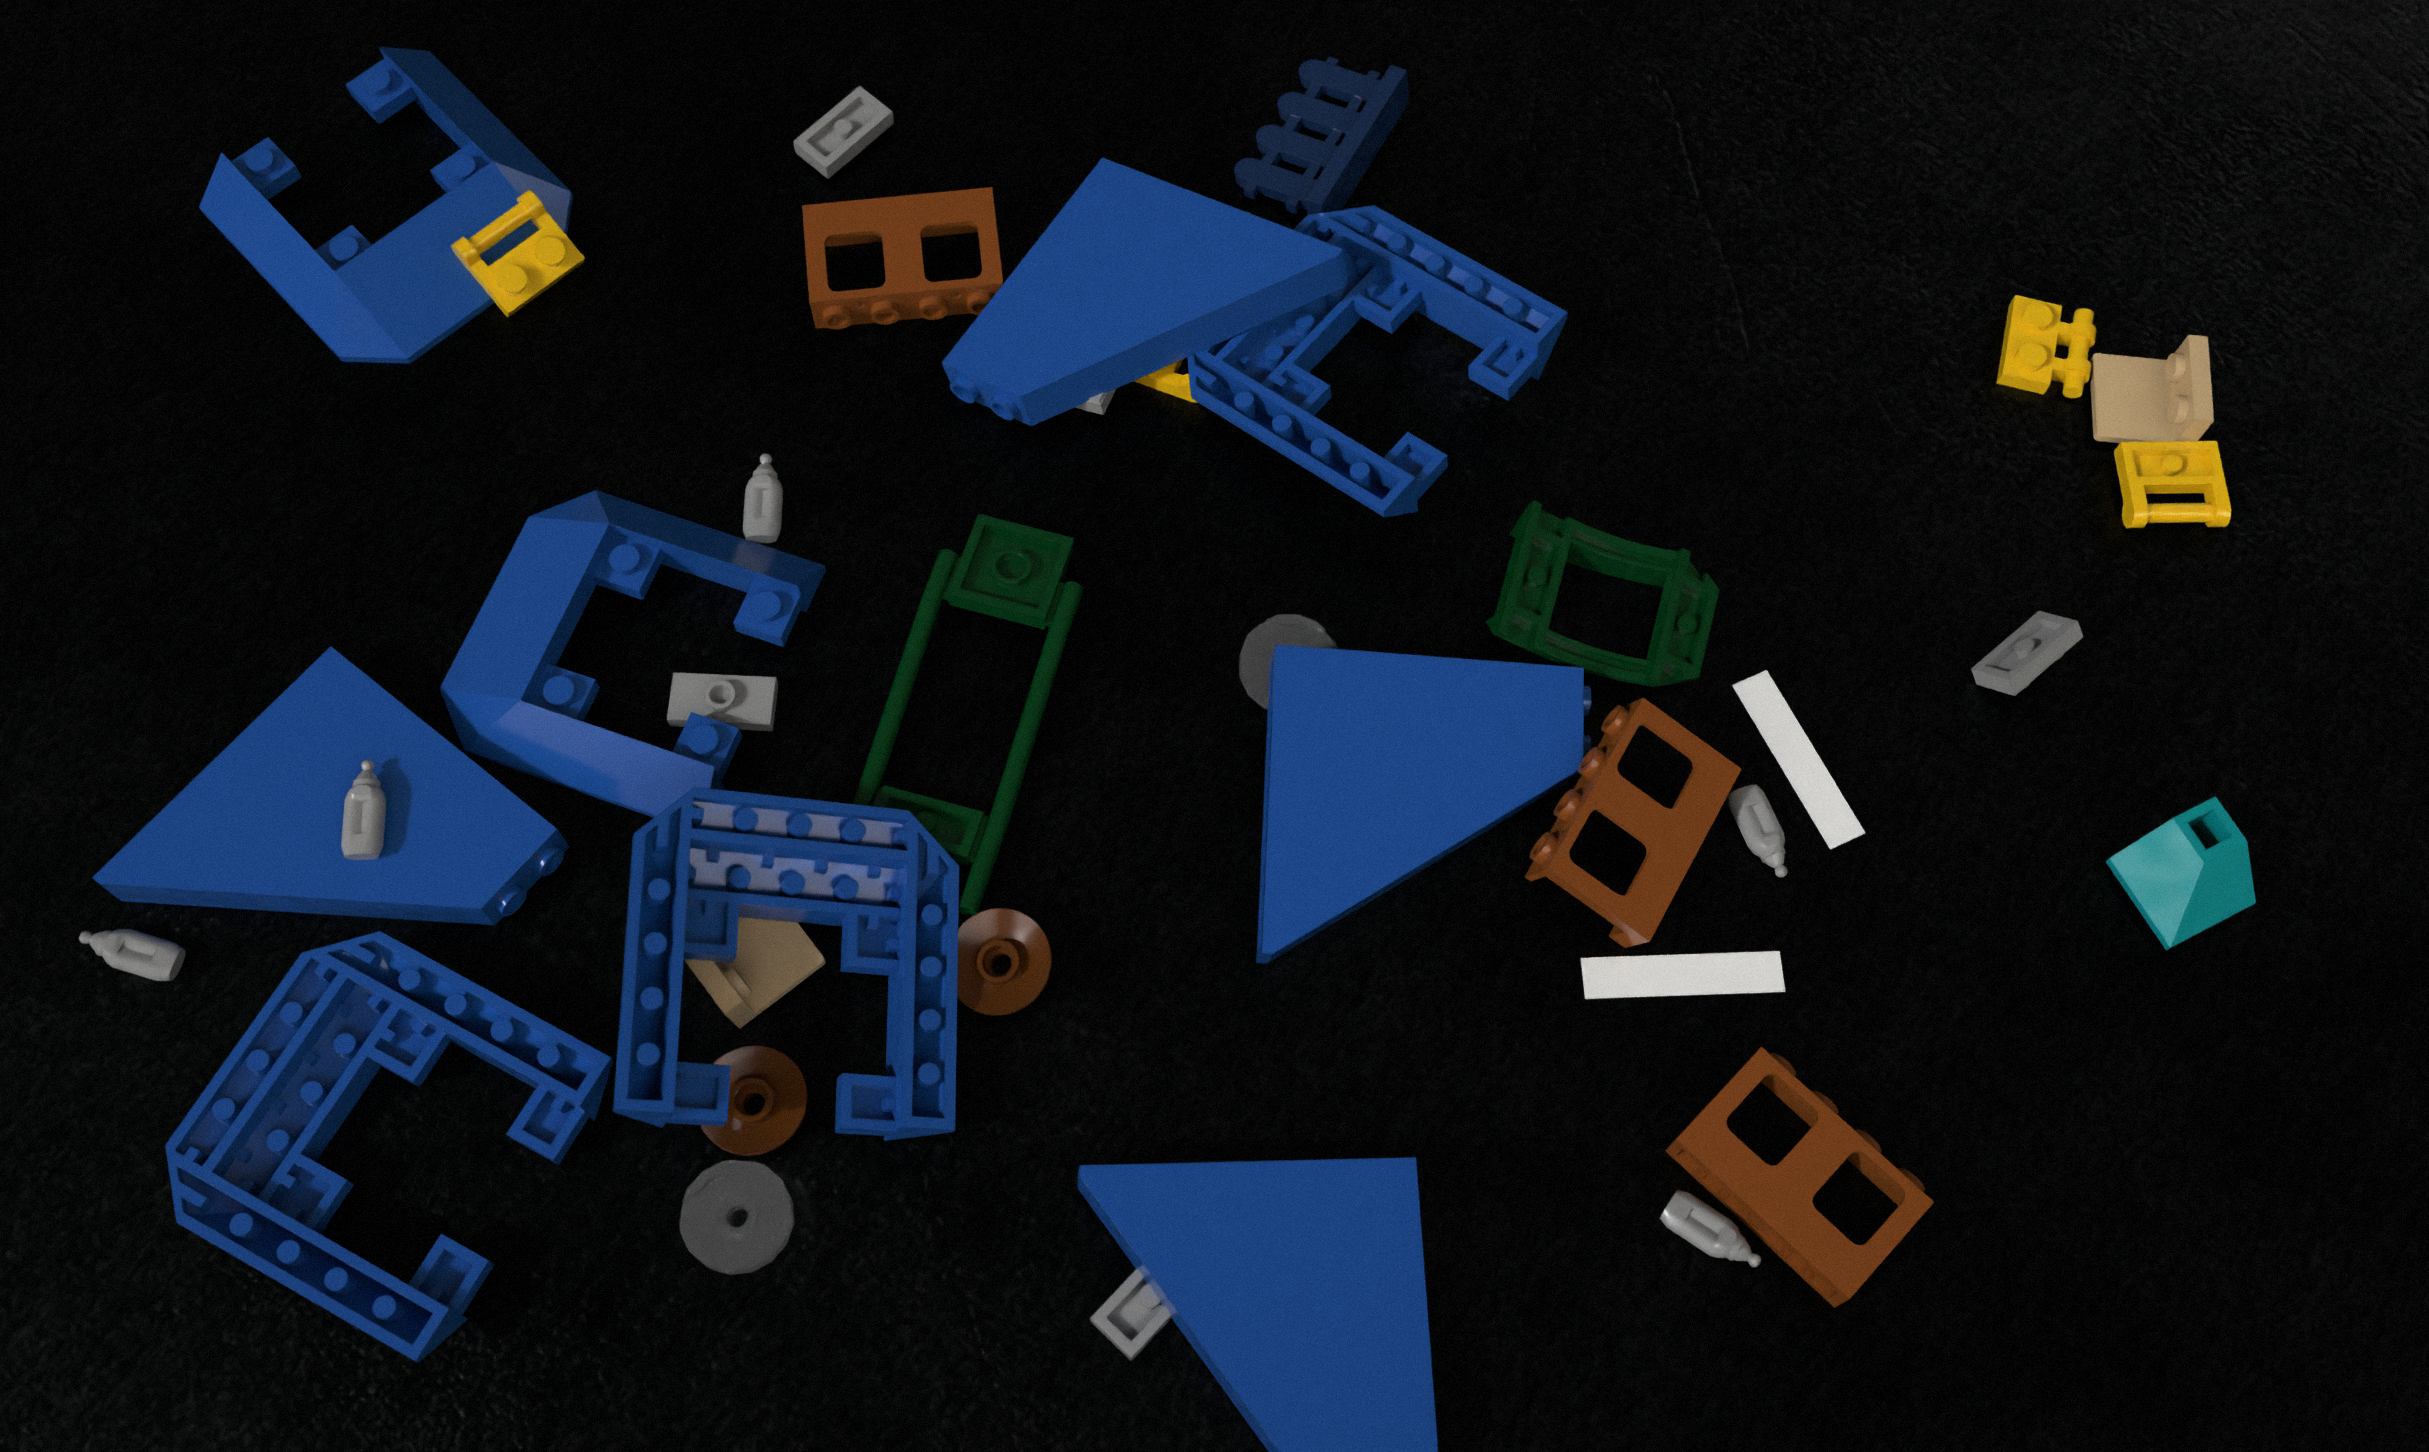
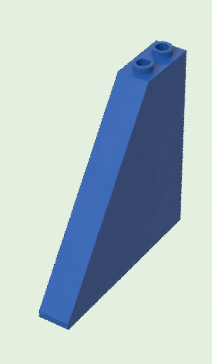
[942,157,1349,426]
[1256,644,1591,964]
[92,647,569,925]
[1078,1157,1438,1452]

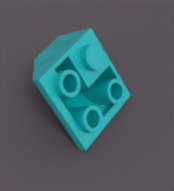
[2106,796,2256,951]

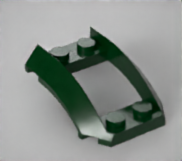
[1485,500,1720,687]

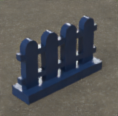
[1234,57,1410,215]

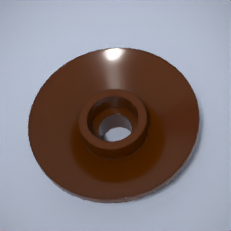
[957,908,1052,1016]
[700,1046,808,1156]

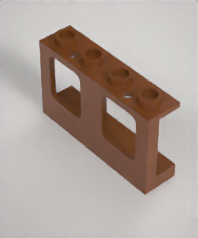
[802,187,1003,329]
[1525,698,1741,948]
[1665,1047,1934,1308]

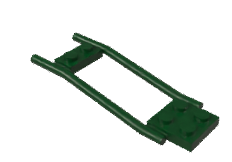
[851,514,1084,917]

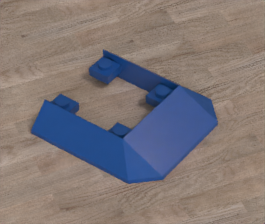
[199,47,573,364]
[1187,205,1567,517]
[439,490,826,818]
[613,787,959,1141]
[165,931,613,1363]

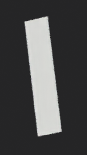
[1732,670,1865,849]
[1581,951,1785,999]

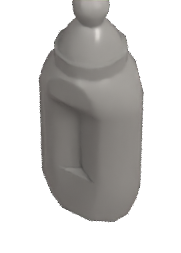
[743,454,783,543]
[341,760,386,860]
[1728,784,1788,878]
[79,929,186,981]
[1660,1190,1761,1267]

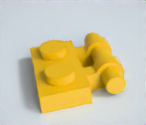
[1997,295,2097,398]

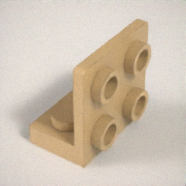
[2090,335,2214,443]
[684,917,826,1028]

